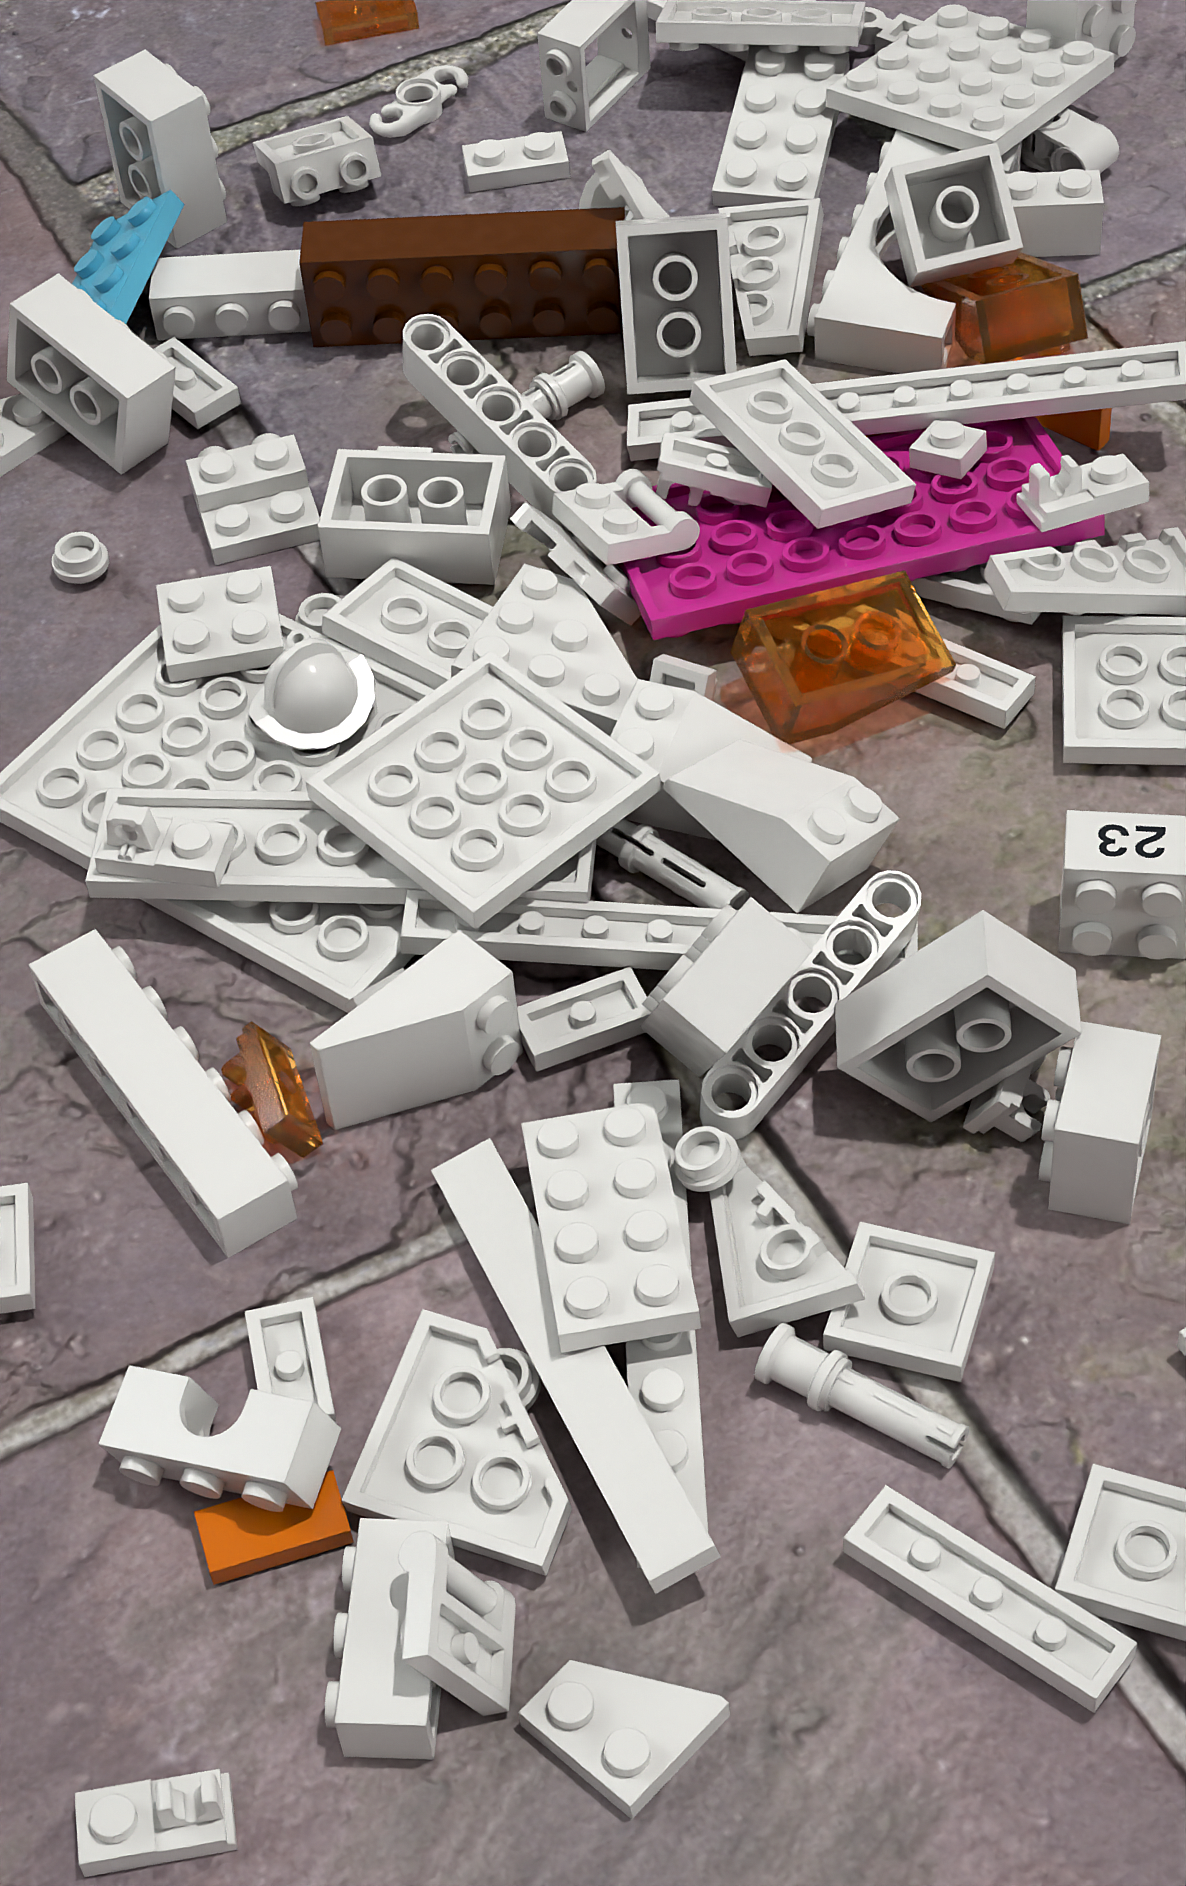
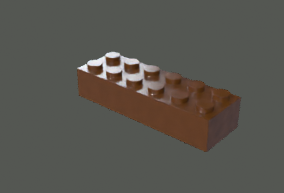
[299,207,626,347]

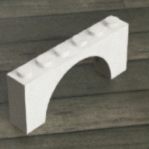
[807,129,1021,374]

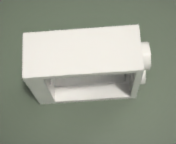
[537,0,651,132]

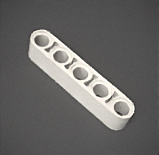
[403,314,597,531]
[700,870,921,1140]

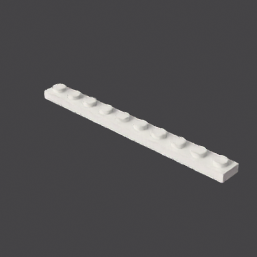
[627,341,1186,461]

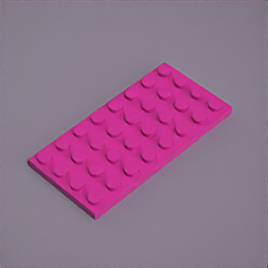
[617,416,1105,640]

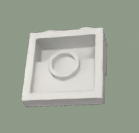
[253,116,381,206]
[186,433,320,566]

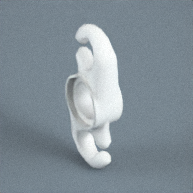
[369,65,469,138]

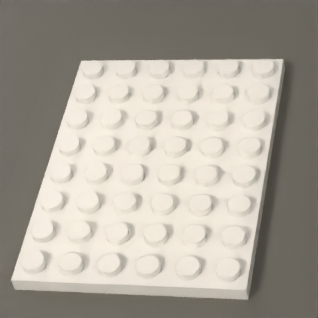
[0,614,434,1013]

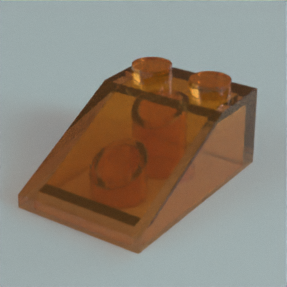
[921,252,1088,364]
[730,570,956,745]

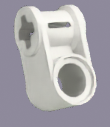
[1021,107,1119,173]

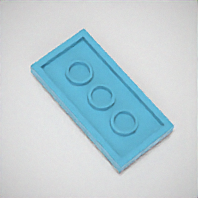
[72,189,185,324]

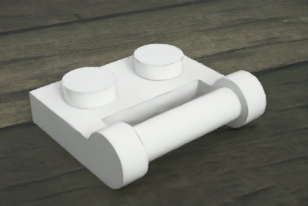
[552,469,700,565]
[398,1530,516,1716]

